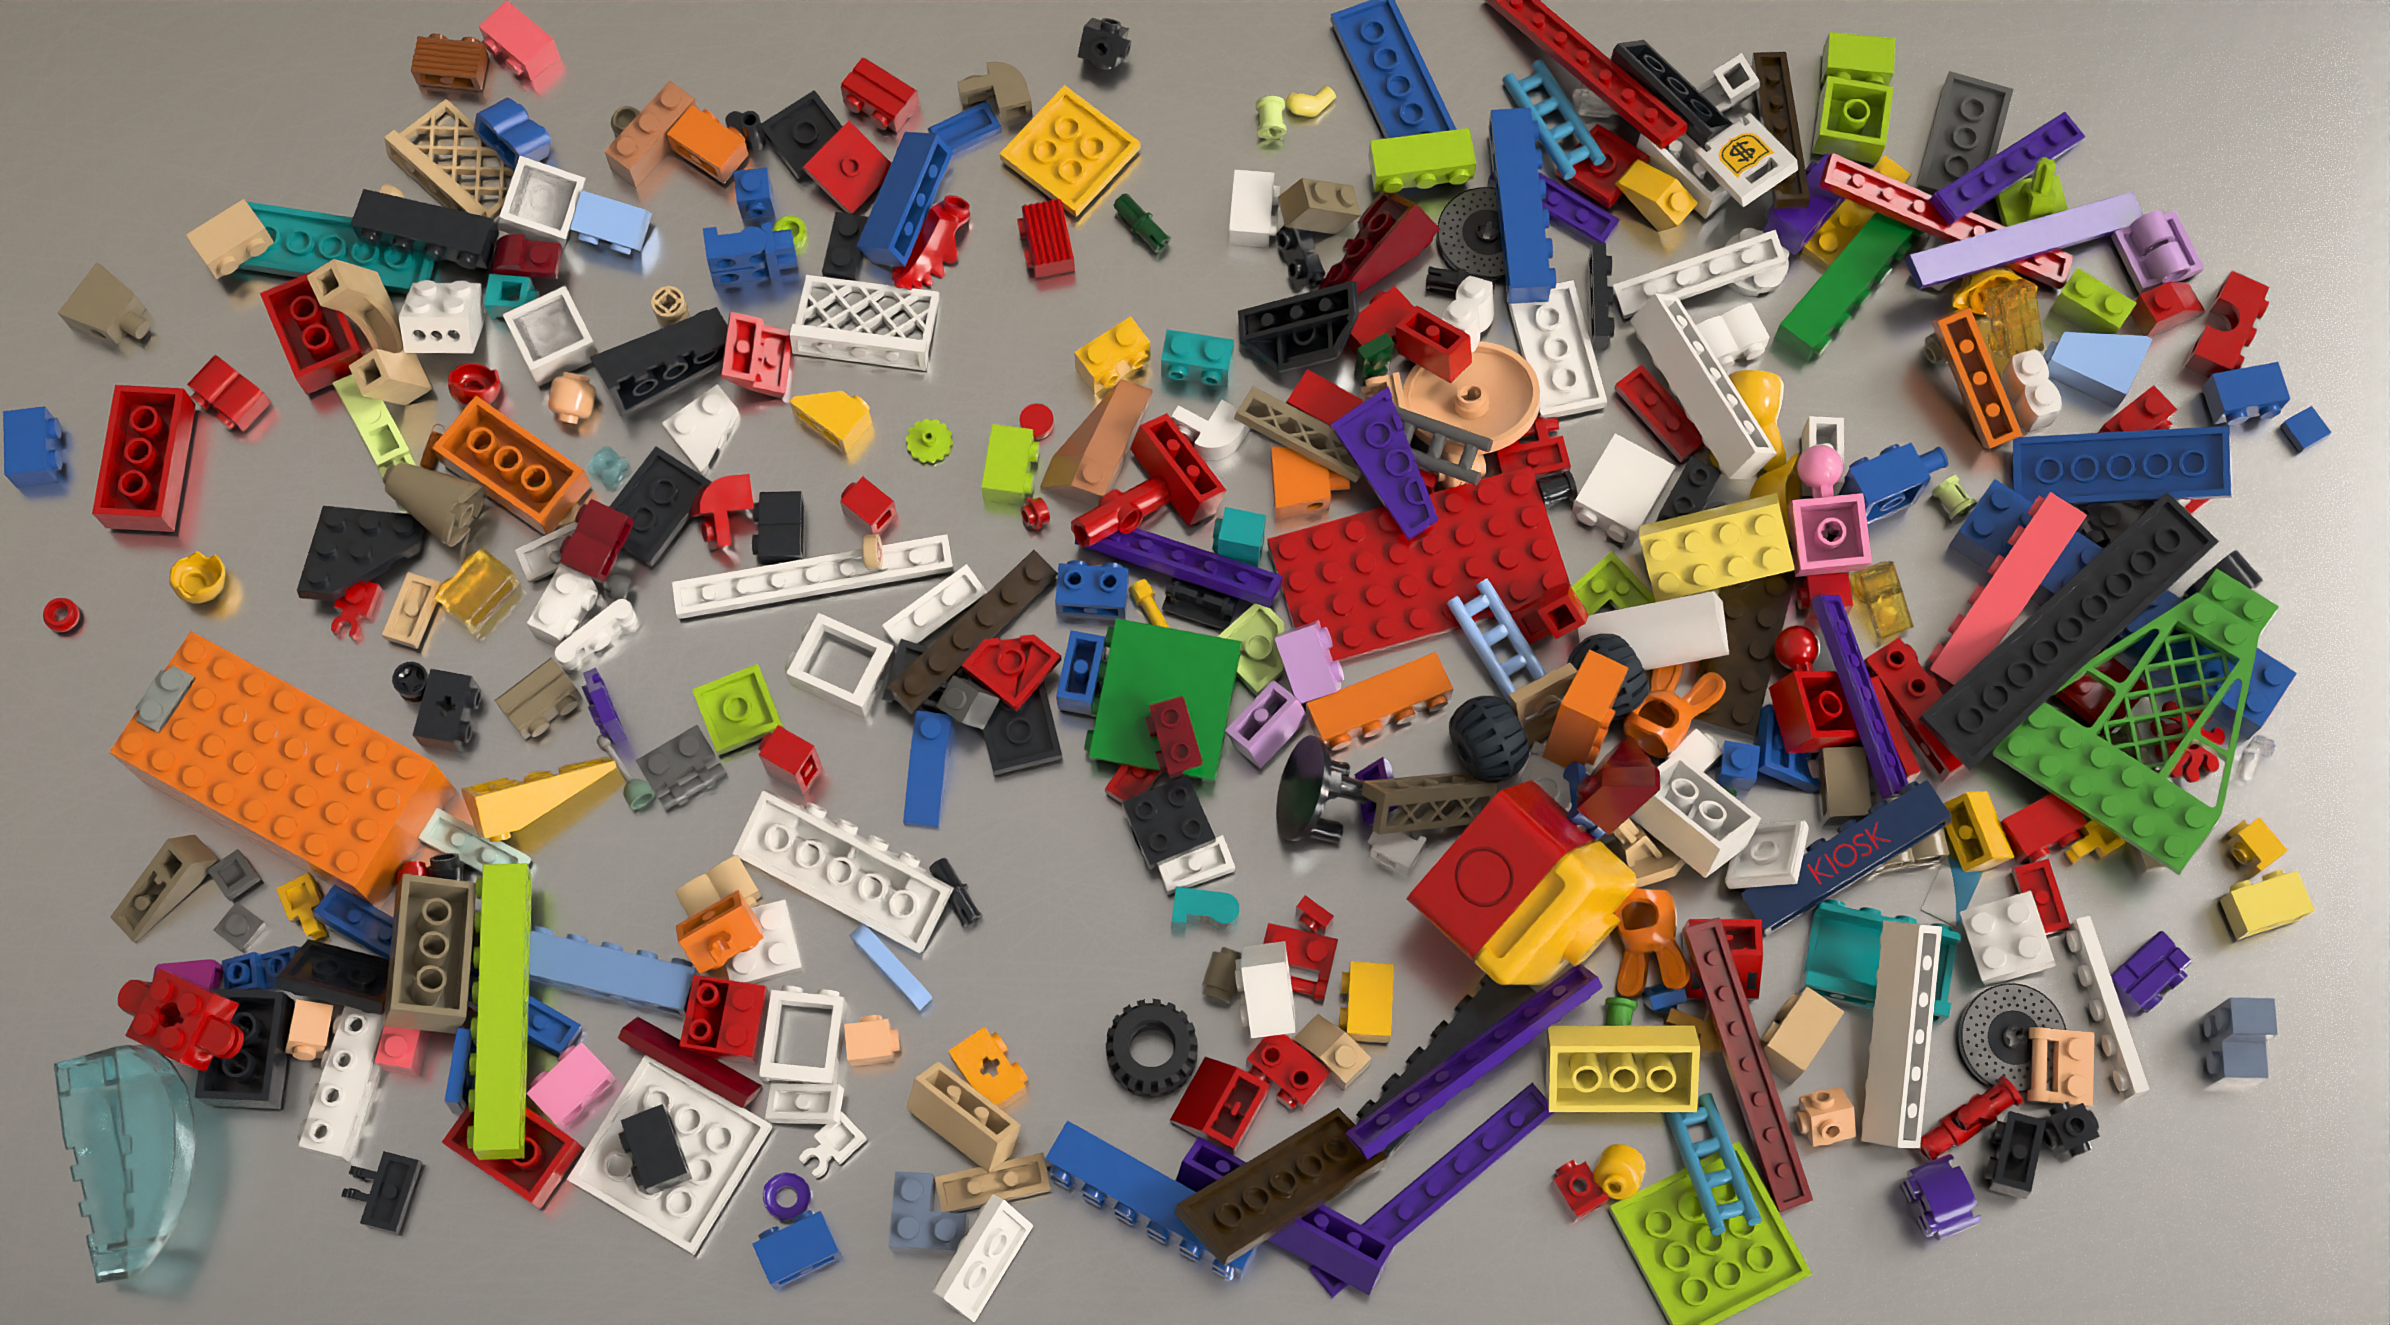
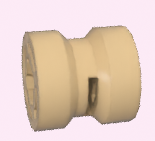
[651,286,690,328]

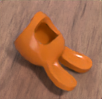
[1623,664,1726,758]
[1614,888,1690,999]

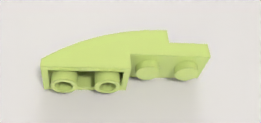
[332,374,416,502]

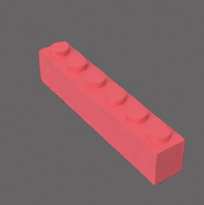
[1927,492,2087,686]

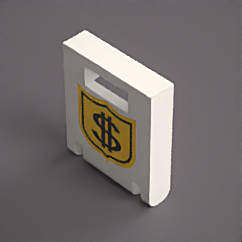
[1694,113,1798,207]

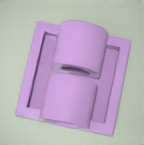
[2111,210,2204,294]

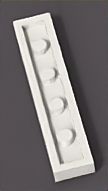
[1613,230,1786,319]
[2066,916,2150,1100]

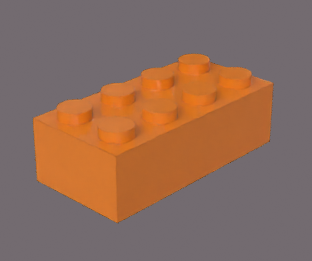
[432,396,591,535]

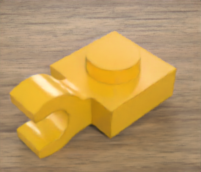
[2064,820,2127,864]
[276,872,328,941]

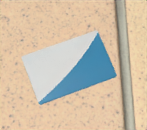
[1921,857,1982,927]

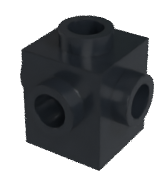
[1077,18,1132,69]
[2043,1101,2100,1158]

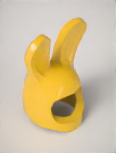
[1710,370,1786,472]

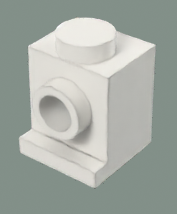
[1368,831,1427,877]

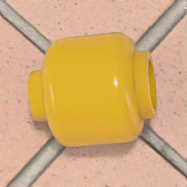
[1594,1144,1646,1200]

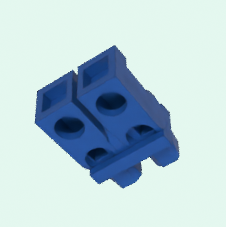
[703,222,798,287]

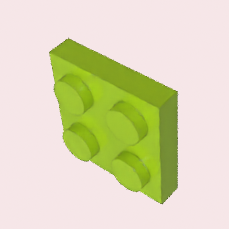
[692,664,783,756]

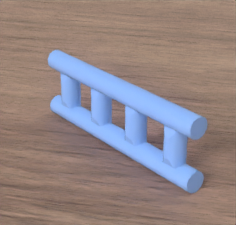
[1447,578,1547,707]

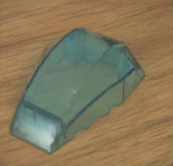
[54,1045,196,1284]

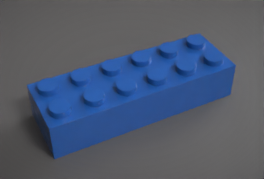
[1045,1120,1260,1281]

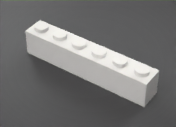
[1630,294,1777,480]
[1861,920,1942,1148]

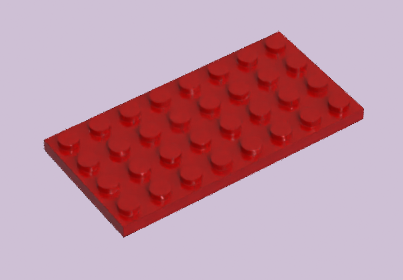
[1267,466,1571,663]

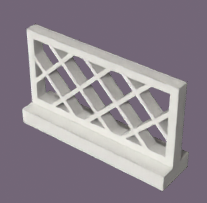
[790,275,940,371]

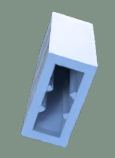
[2043,332,2153,408]

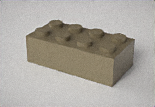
[383,874,476,1034]

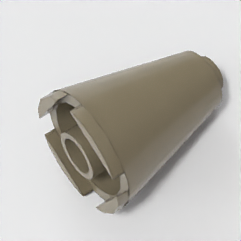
[383,462,486,547]

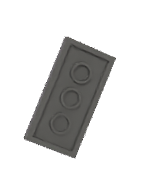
[1916,71,2014,209]

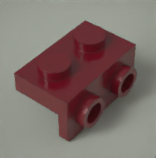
[1145,696,1203,779]

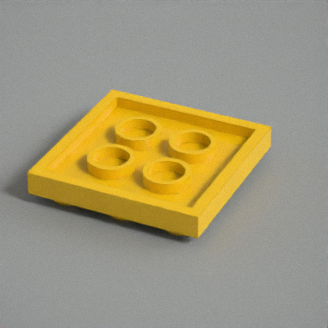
[999,85,1140,217]

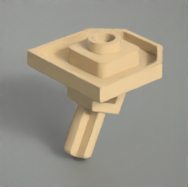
[1606,818,1686,888]

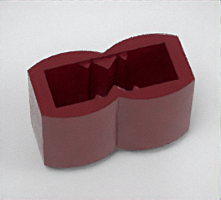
[560,499,635,583]

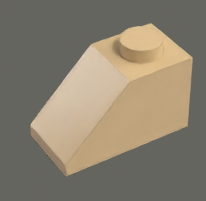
[1292,1014,1371,1091]

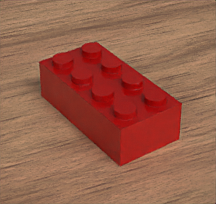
[92,385,196,532]

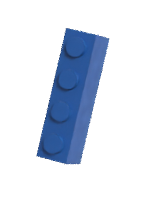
[857,132,953,267]

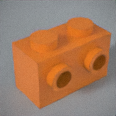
[667,105,749,184]

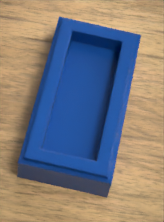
[927,100,1002,155]

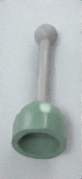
[597,735,655,810]

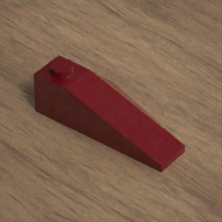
[1318,191,1440,294]

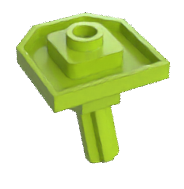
[1995,157,2068,227]

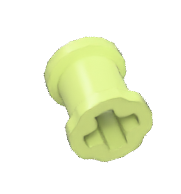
[1256,96,1287,140]
[1932,475,1977,521]

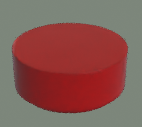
[1019,403,1054,440]

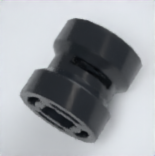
[392,661,429,705]

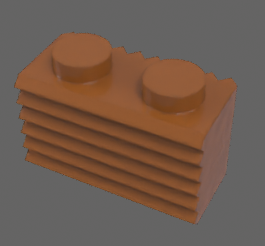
[411,33,489,92]

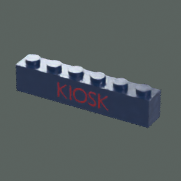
[1741,780,1952,936]

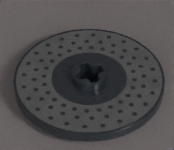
[1437,187,1505,280]
[1958,983,2066,1093]

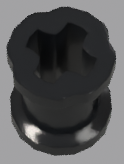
[1536,470,1578,509]

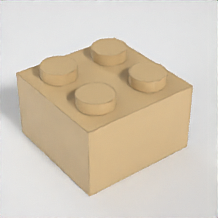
[1760,987,1844,1085]

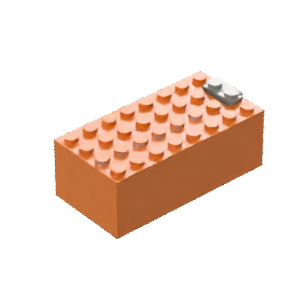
[109,631,456,910]

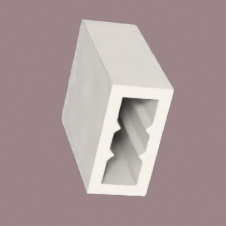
[1572,434,1676,545]

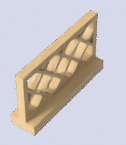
[384,99,515,220]

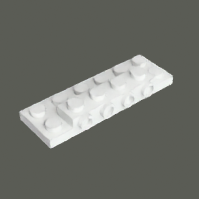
[732,789,954,953]

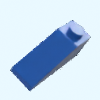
[903,711,954,828]

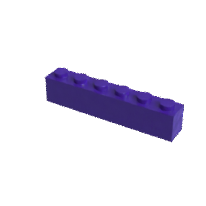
[1176,1137,1395,1295]

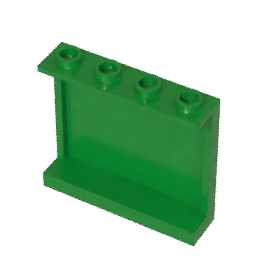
[1084,618,1242,784]

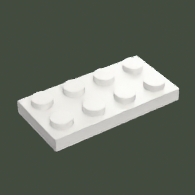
[1507,280,1607,419]

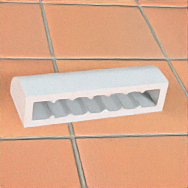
[1578,591,1729,670]

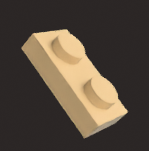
[382,572,443,649]

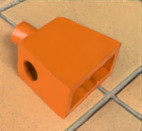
[1271,446,1350,520]

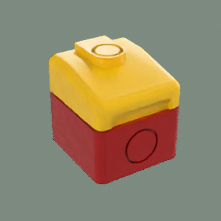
[1406,780,1637,985]

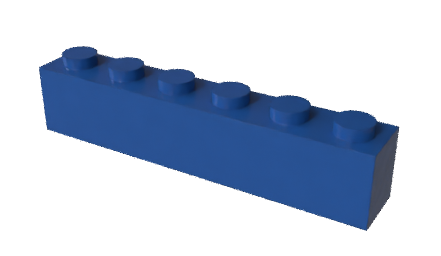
[1488,108,1556,304]

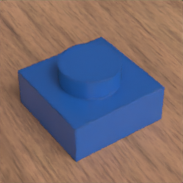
[1642,983,1688,1013]

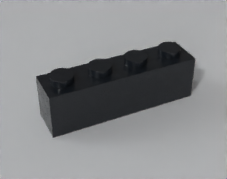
[350,189,500,269]

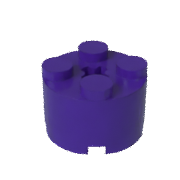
[1902,1154,1981,1241]

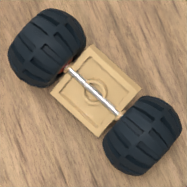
[1449,634,1648,783]

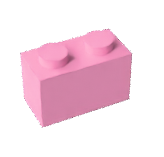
[526,1042,617,1131]

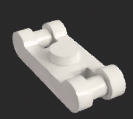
[555,599,637,673]

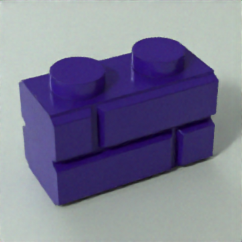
[2110,930,2192,1015]

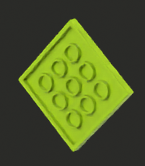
[1608,1141,1812,1325]

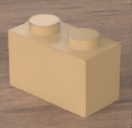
[186,199,274,279]

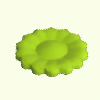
[905,418,953,464]

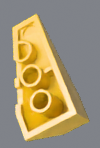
[461,757,616,842]

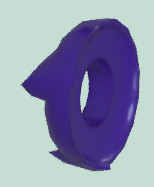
[763,1172,811,1222]

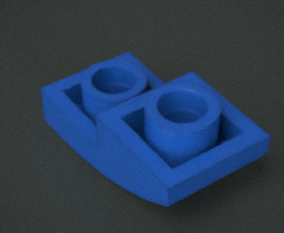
[222,946,300,991]

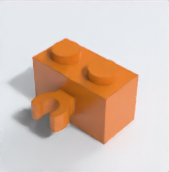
[675,890,764,975]

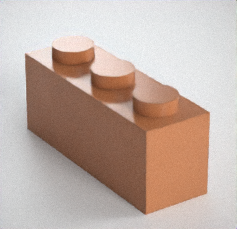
[604,81,698,188]

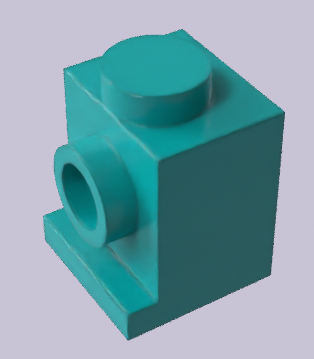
[484,274,539,319]

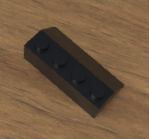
[1611,40,1733,152]

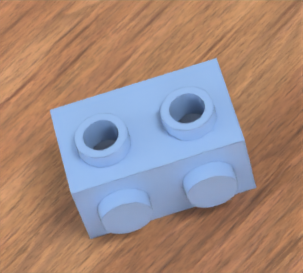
[570,190,652,255]

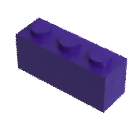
[1763,153,1846,255]

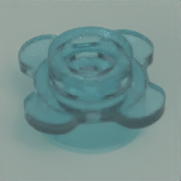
[587,446,629,486]

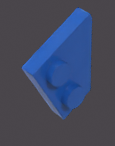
[1758,704,1821,793]

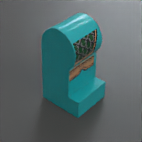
[1171,887,1240,931]

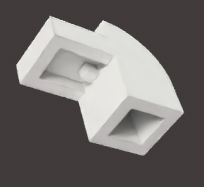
[1696,53,1760,113]
[1171,400,1251,461]

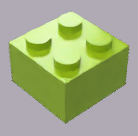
[1812,76,1894,164]

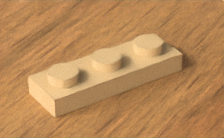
[934,1153,1051,1213]

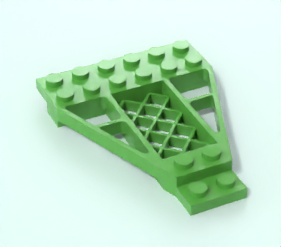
[1993,568,2279,876]

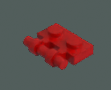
[1495,417,1571,479]

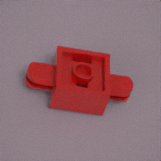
[118,968,244,1072]

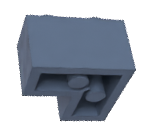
[2204,997,2278,1085]
[889,1171,969,1256]

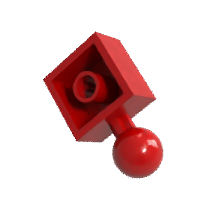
[1768,625,1861,753]

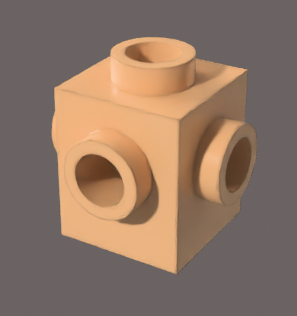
[1795,1087,1856,1147]

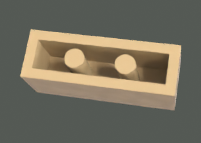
[906,1061,1021,1173]

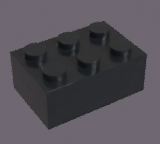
[194,988,295,1109]

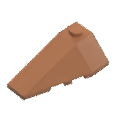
[1040,379,1153,508]

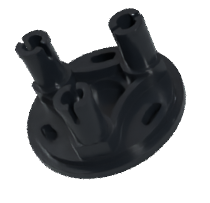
[1276,735,1368,843]

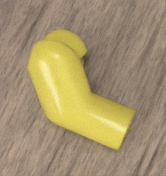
[1285,86,1336,117]

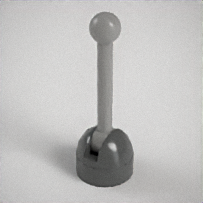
[549,550,633,601]

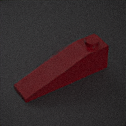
[1577,735,1660,835]

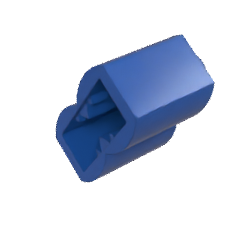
[474,97,551,171]

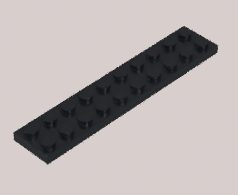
[1918,492,2219,771]

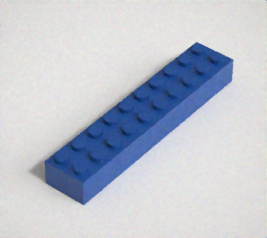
[1949,479,2297,740]

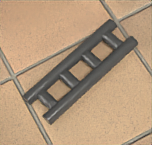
[1363,396,1493,485]

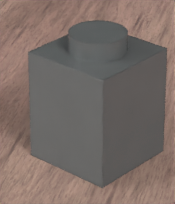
[936,675,1000,729]

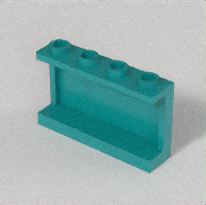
[1798,899,1962,1024]

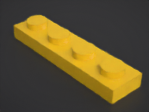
[1802,155,1912,270]

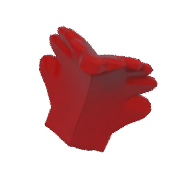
[891,195,970,290]

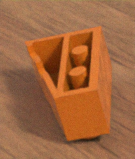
[1542,649,1629,768]

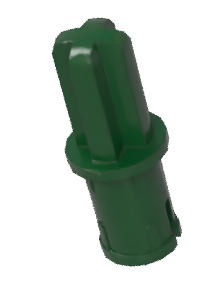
[1113,193,1171,253]

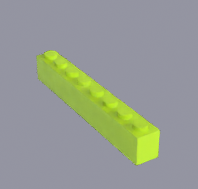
[467,863,532,1160]

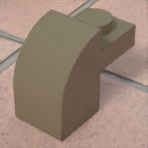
[957,61,1033,124]

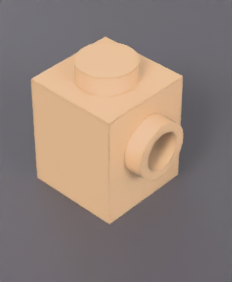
[285,999,334,1061]
[844,1015,900,1067]

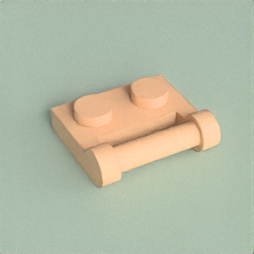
[2027,1027,2094,1107]

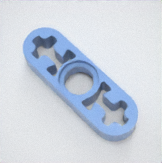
[849,923,933,1011]

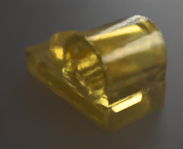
[1850,561,1914,639]

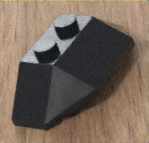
[1238,281,1359,373]

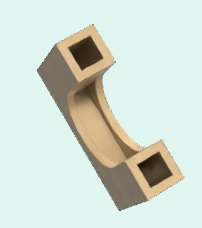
[307,259,432,406]

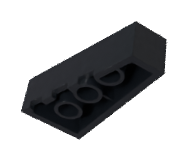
[590,307,728,417]

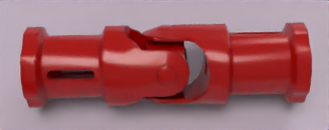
[1917,1076,2023,1162]

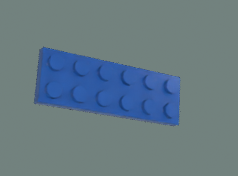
[1330,0,1457,139]
[2013,426,2232,505]

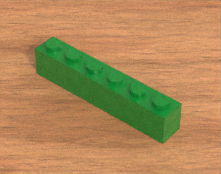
[1774,212,1925,362]

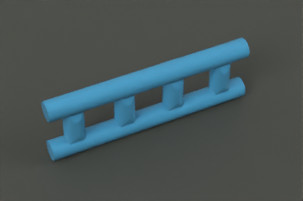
[1502,59,1606,180]
[1665,1093,1762,1235]

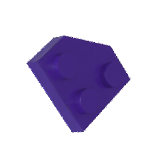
[581,667,627,745]

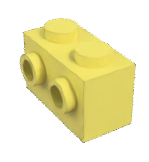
[2220,869,2315,940]

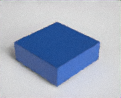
[2280,406,2332,453]

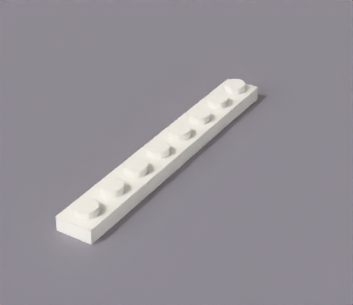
[672,534,954,619]

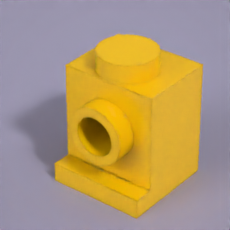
[2227,817,2288,879]

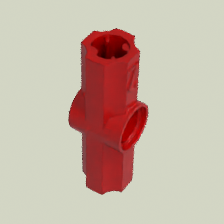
[1071,476,1170,547]

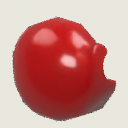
[448,362,501,407]

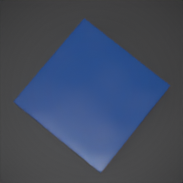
[444,1028,477,1114]

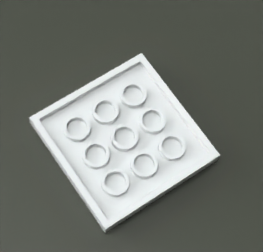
[567,1055,773,1255]

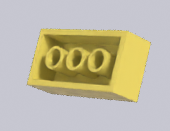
[1639,493,1795,602]
[1546,1026,1700,1112]

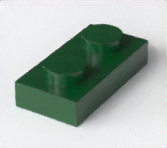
[1354,332,1394,386]

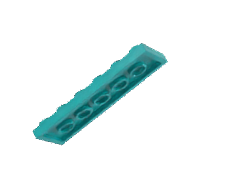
[238,201,435,294]

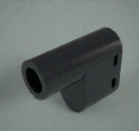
[725,111,766,152]

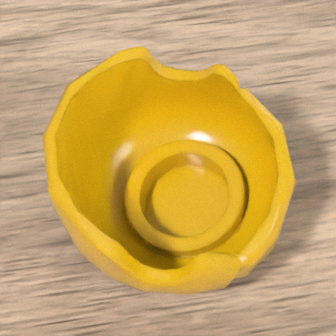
[169,551,225,604]

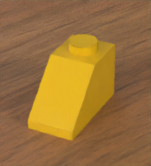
[1615,159,1698,232]
[790,391,872,453]

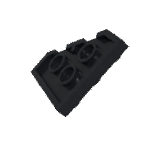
[297,506,426,602]

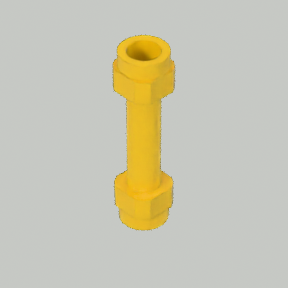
[1128,579,1170,628]

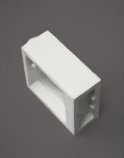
[785,613,896,717]
[759,986,847,1084]

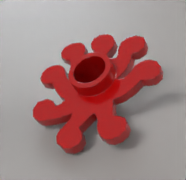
[2150,701,2225,783]

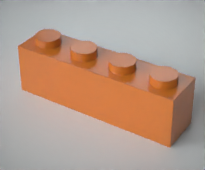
[1931,307,2022,449]
[1305,652,1453,751]

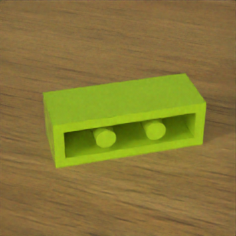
[1368,128,1476,193]

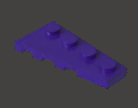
[1330,386,1438,541]

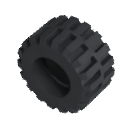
[1106,999,1198,1098]

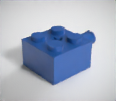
[1837,442,1948,524]

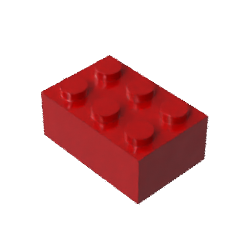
[260,270,365,395]
[441,1104,584,1209]

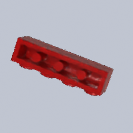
[1864,637,1965,782]

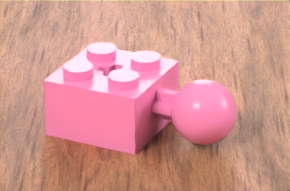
[1787,445,1872,577]

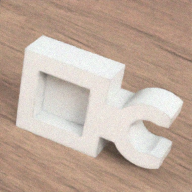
[799,1111,867,1178]

